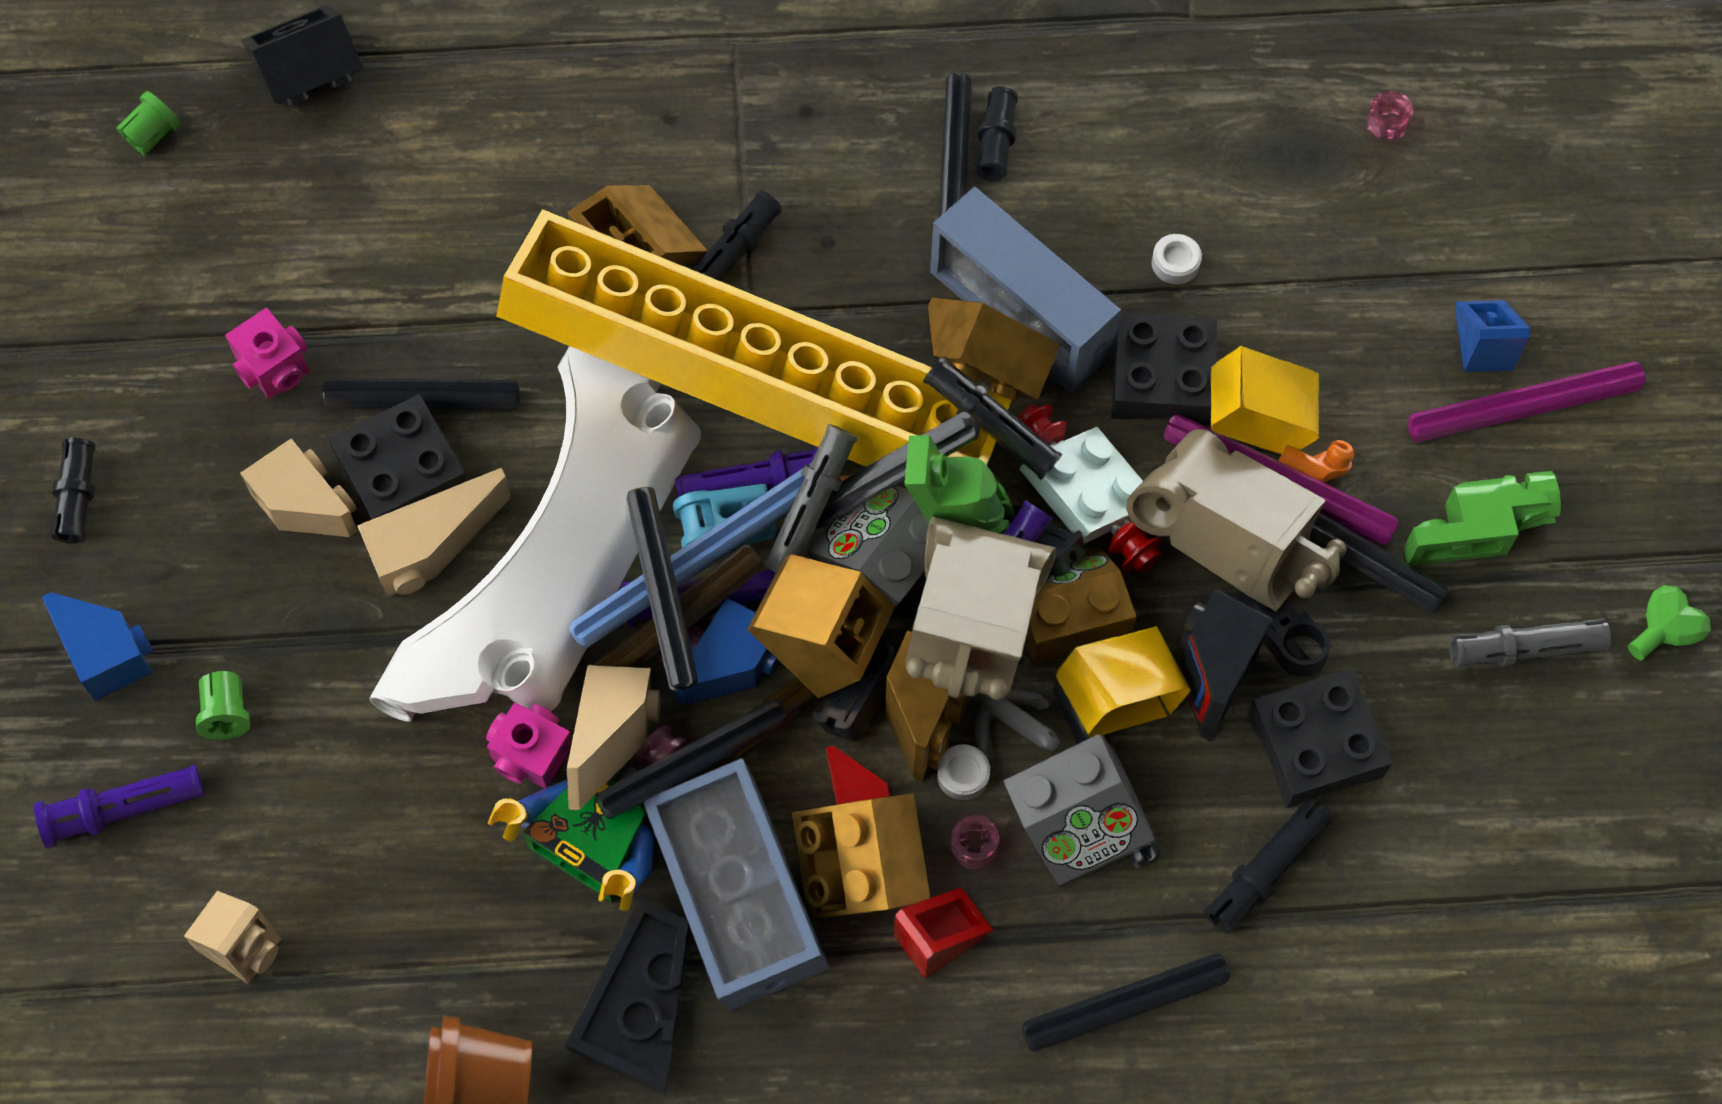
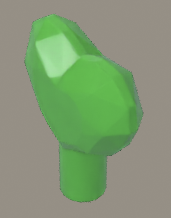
[1628,585,1711,661]

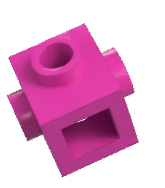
[225,307,310,400]
[486,702,573,789]

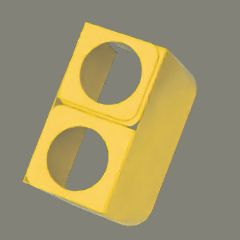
[1211,346,1319,454]
[1056,626,1191,737]

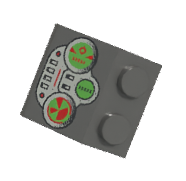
[806,485,929,607]
[1003,734,1157,887]

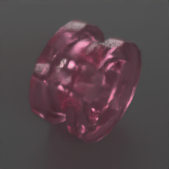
[1366,91,1413,140]
[636,725,688,765]
[950,815,1000,869]

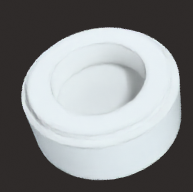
[1151,234,1202,285]
[937,744,990,800]

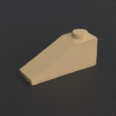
[357,468,511,597]
[567,665,660,810]

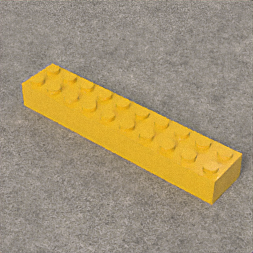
[496,209,1012,482]

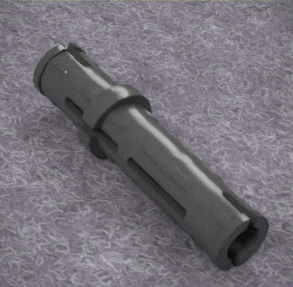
[764,424,859,572]
[1449,618,1611,668]

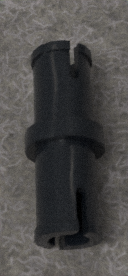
[976,86,1018,182]
[51,437,96,544]

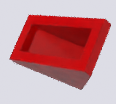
[894,887,993,979]

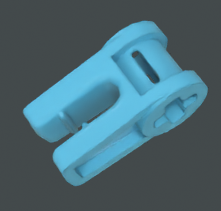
[672,484,777,548]

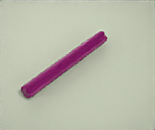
[1407,361,1646,443]
[1164,414,1399,544]

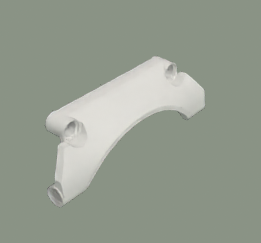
[369,346,701,722]

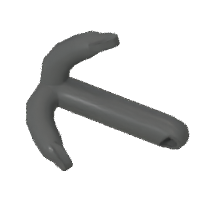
[973,688,1061,762]

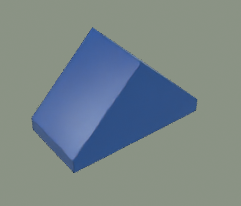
[1455,300,1530,372]

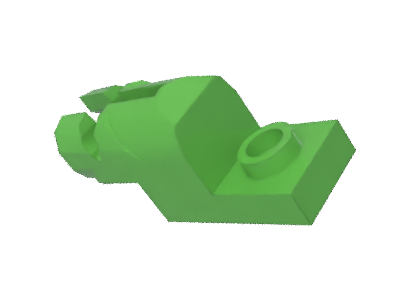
[904,435,1015,534]
[1404,471,1561,566]

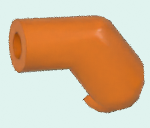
[1279,440,1355,483]

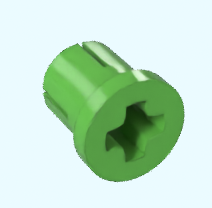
[116,91,182,156]
[195,671,250,740]

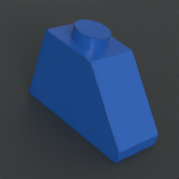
[42,592,153,701]
[674,598,781,706]

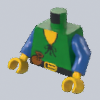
[488,764,654,911]

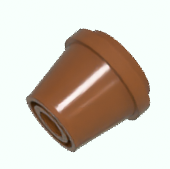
[424,1016,532,1104]

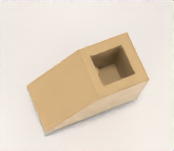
[240,439,358,537]
[184,891,281,984]

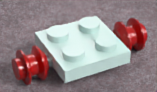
[1017,404,1164,574]

